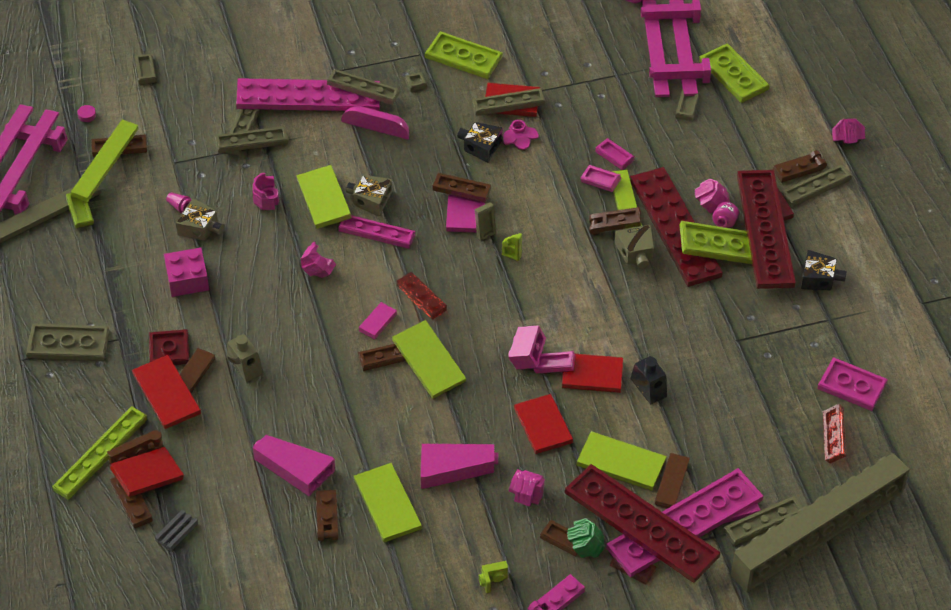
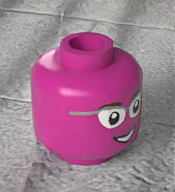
[713,202,739,228]

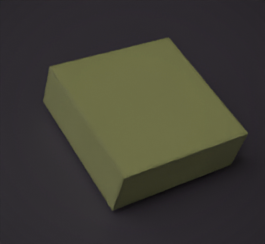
[405,72,427,92]

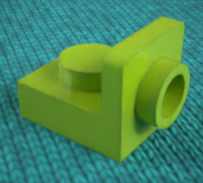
[478,561,508,593]

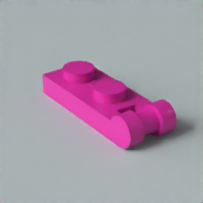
[528,574,585,610]

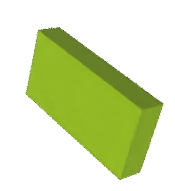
[66,193,94,228]

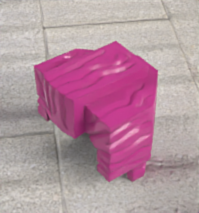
[832,118,865,144]
[253,173,279,210]
[695,179,730,214]
[301,242,336,278]
[509,469,545,507]

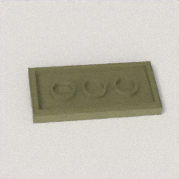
[26,324,110,361]

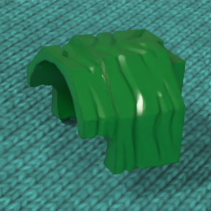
[567,518,605,558]

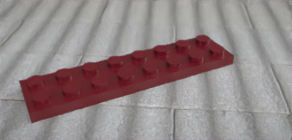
[630,167,723,287]
[737,170,796,289]
[565,464,720,583]

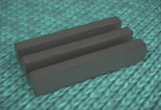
[155,510,198,551]

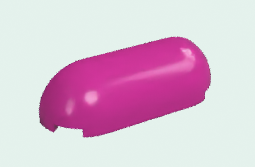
[341,106,409,139]

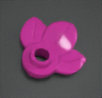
[503,120,538,150]

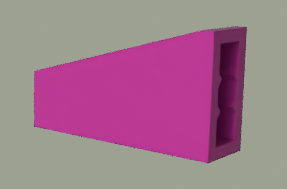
[253,435,335,496]
[421,444,498,489]

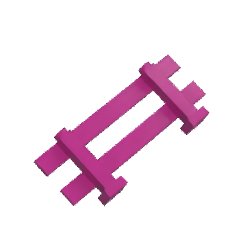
[641,0,711,97]
[0,104,68,215]

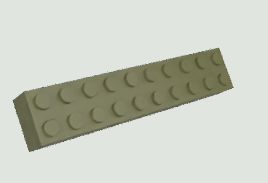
[731,453,910,593]

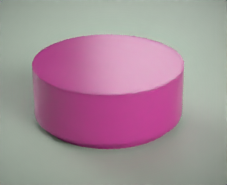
[77,105,96,122]

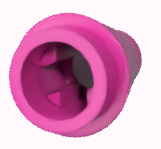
[166,192,191,213]

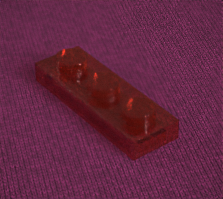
[396,272,447,320]
[823,404,846,464]

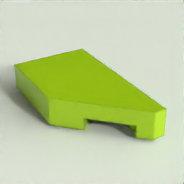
[502,233,522,261]

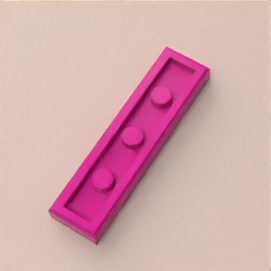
[339,215,415,249]

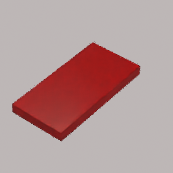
[132,355,201,429]

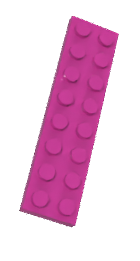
[236,78,380,111]
[606,468,763,578]

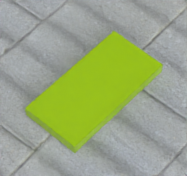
[425,31,503,79]
[699,43,770,103]
[296,165,352,229]
[679,221,752,264]
[392,320,466,399]
[577,431,667,491]
[354,463,422,543]

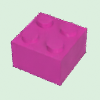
[164,248,209,297]

